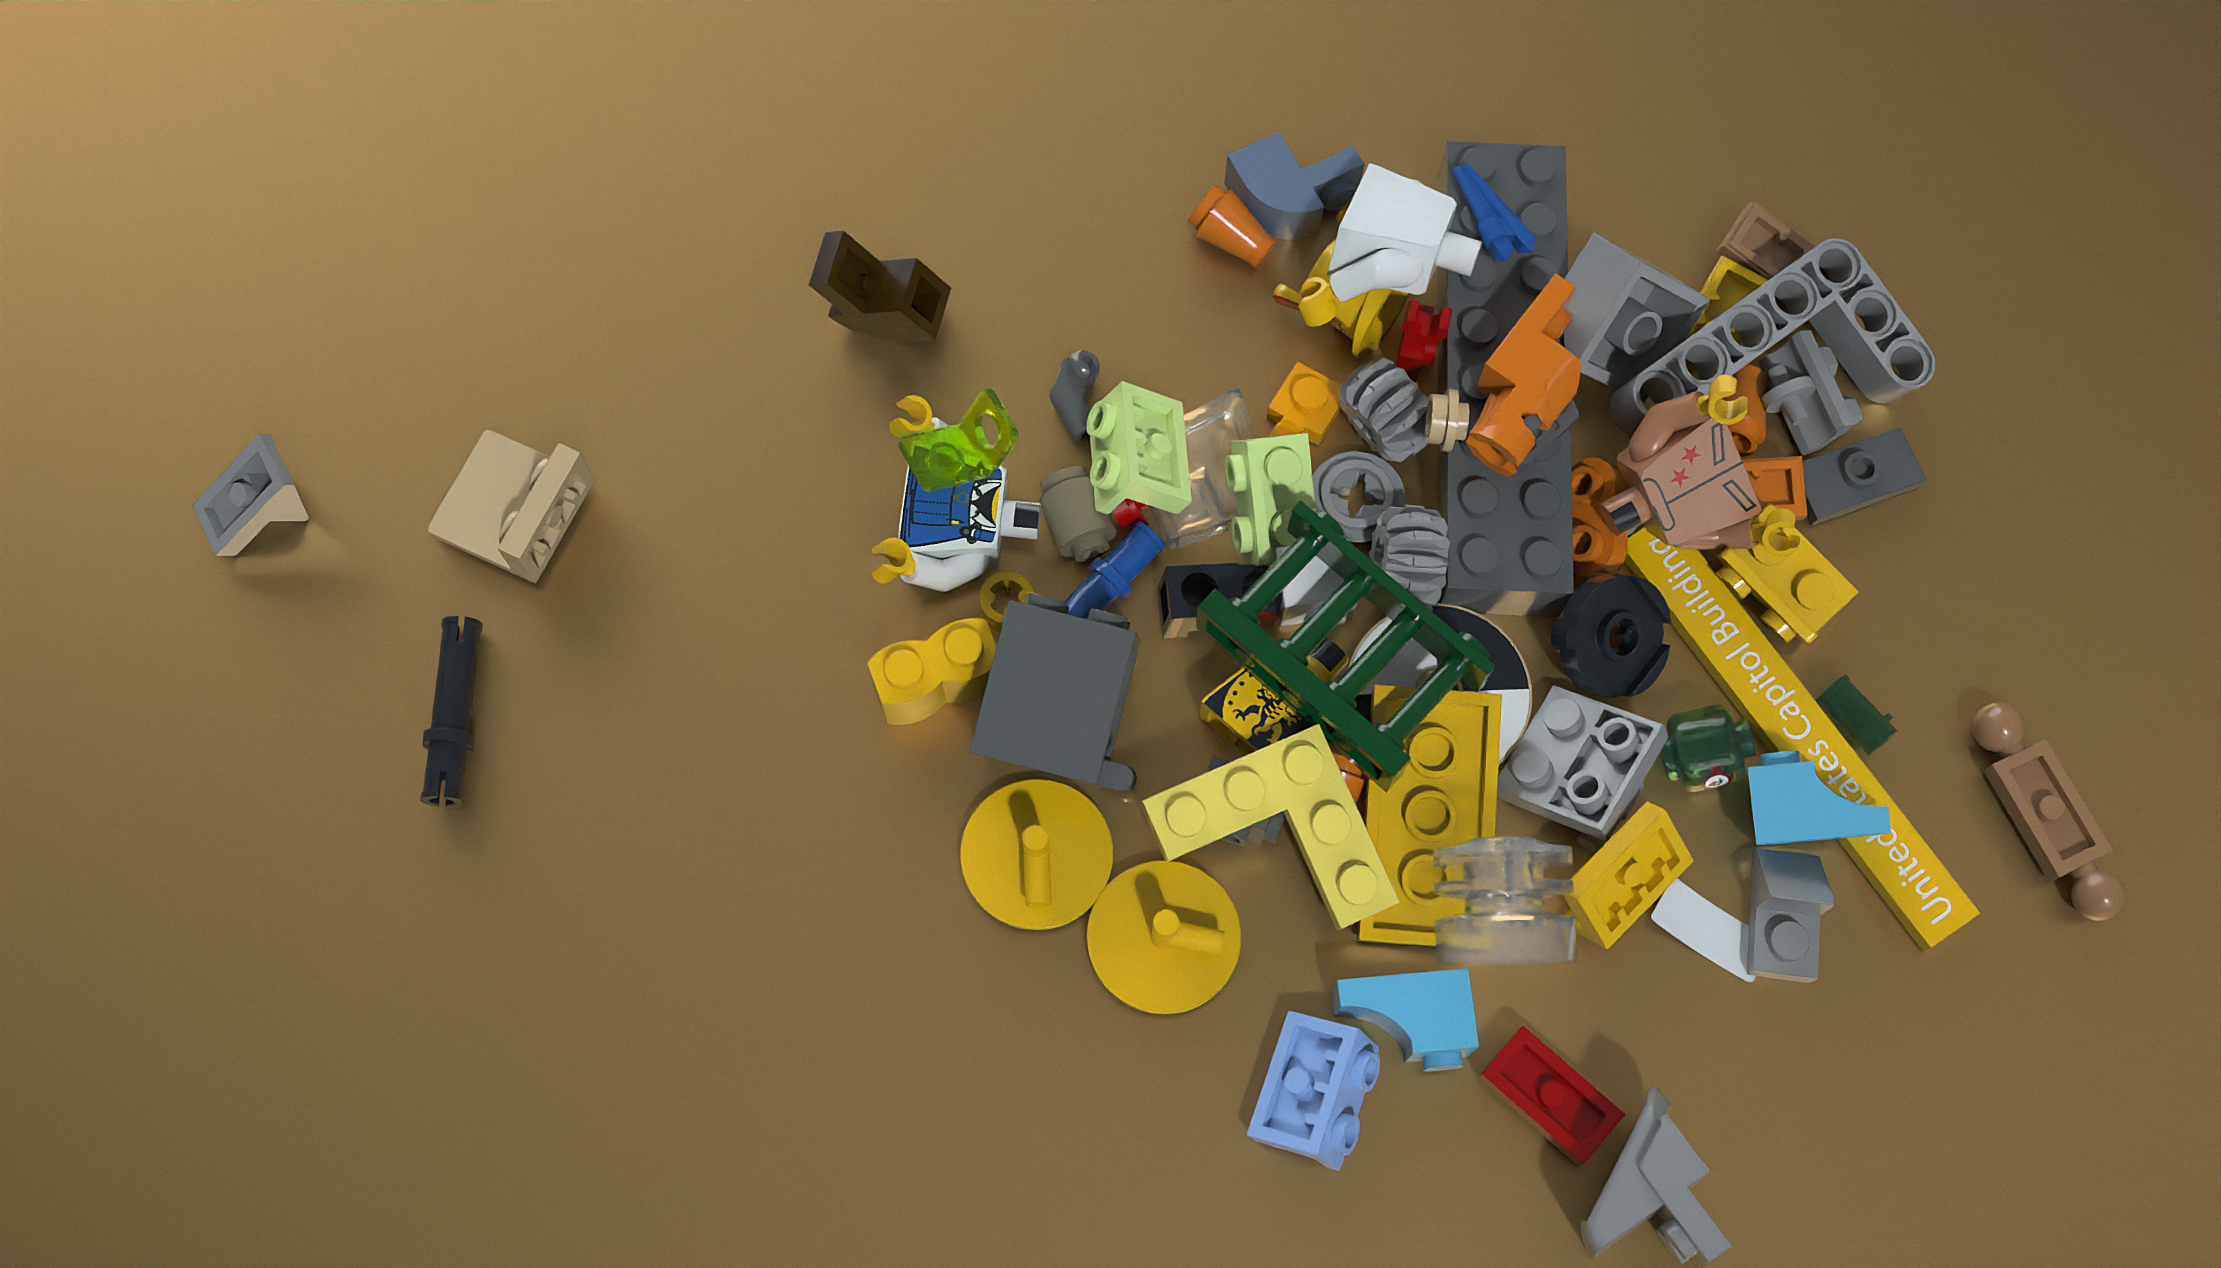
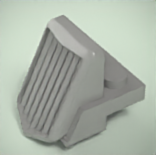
[1580,1087,1732,1268]

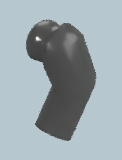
[1049,350,1100,443]

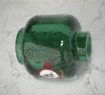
[1660,704,1756,792]

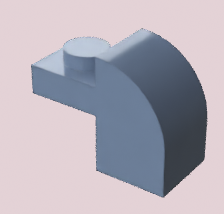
[1224,132,1365,240]

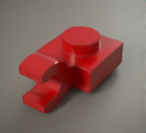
[1395,299,1452,382]

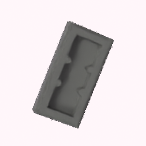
[1802,427,1927,526]

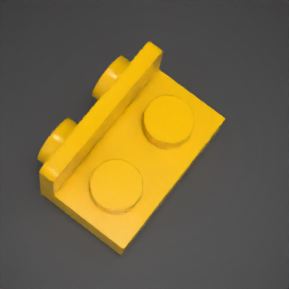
[1714,503,1859,645]
[1560,801,1694,950]

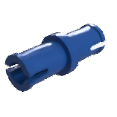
[1064,521,1165,619]

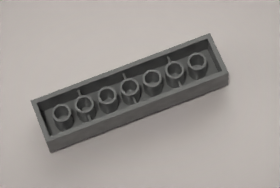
[1437,141,1574,617]

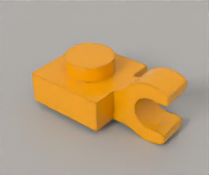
[1266,361,1341,446]

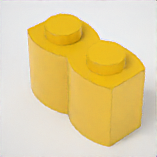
[867,618,997,725]

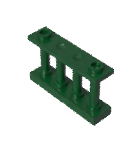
[1195,500,1495,793]

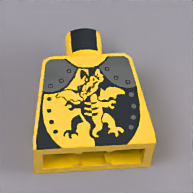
[1198,638,1349,757]

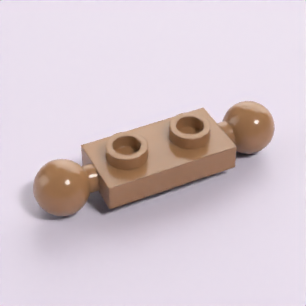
[1972,702,2126,921]

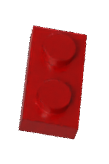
[1477,1026,1626,1167]

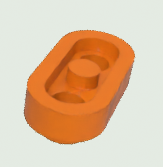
[1571,457,1628,579]

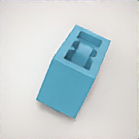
[1747,751,1891,846]
[1331,968,1479,1071]

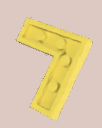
[1140,724,1400,930]

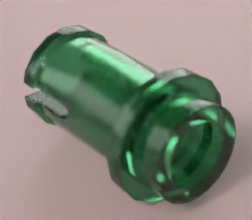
[1815,674,1898,756]

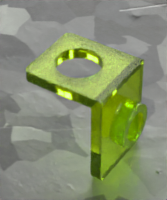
[898,388,1020,492]

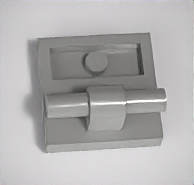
[1497,685,1669,853]

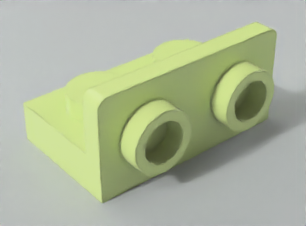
[1086,381,1192,515]
[1225,433,1316,566]

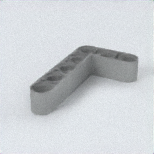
[1610,238,1935,436]

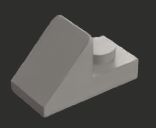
[192,434,309,556]
[1747,848,1834,983]

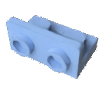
[1247,1010,1380,1170]

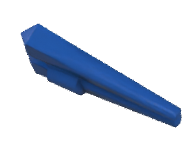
[1452,163,1536,262]

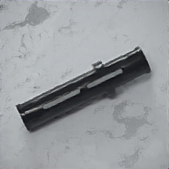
[420,616,483,807]

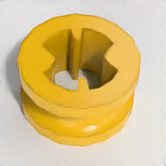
[979,571,1034,632]

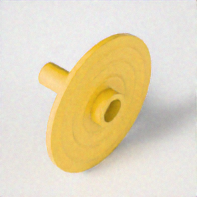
[960,779,1113,930]
[1087,861,1241,1014]

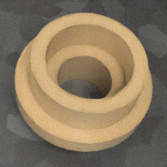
[1425,389,1469,452]

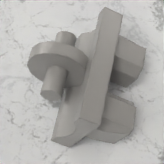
[1758,330,1863,455]

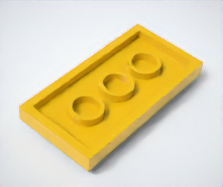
[1357,684,1502,951]

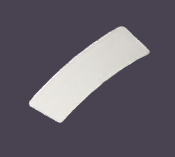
[1651,878,1756,983]

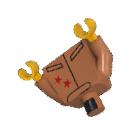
[1599,374,1800,556]

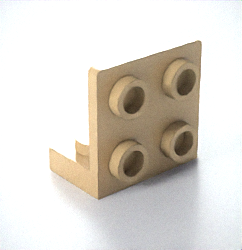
[427,430,595,584]

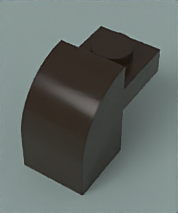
[808,230,951,342]

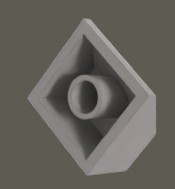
[1564,232,1710,403]

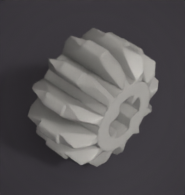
[1338,358,1429,463]
[1368,504,1451,608]

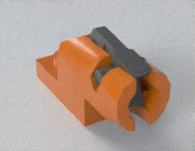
[1465,273,1582,478]

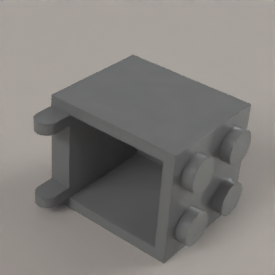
[969,593,1141,791]

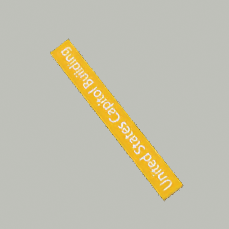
[1624,527,1981,952]

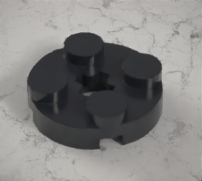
[1550,572,1671,698]

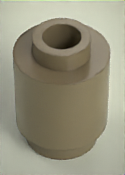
[1040,466,1117,562]

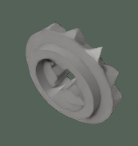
[1312,451,1405,546]

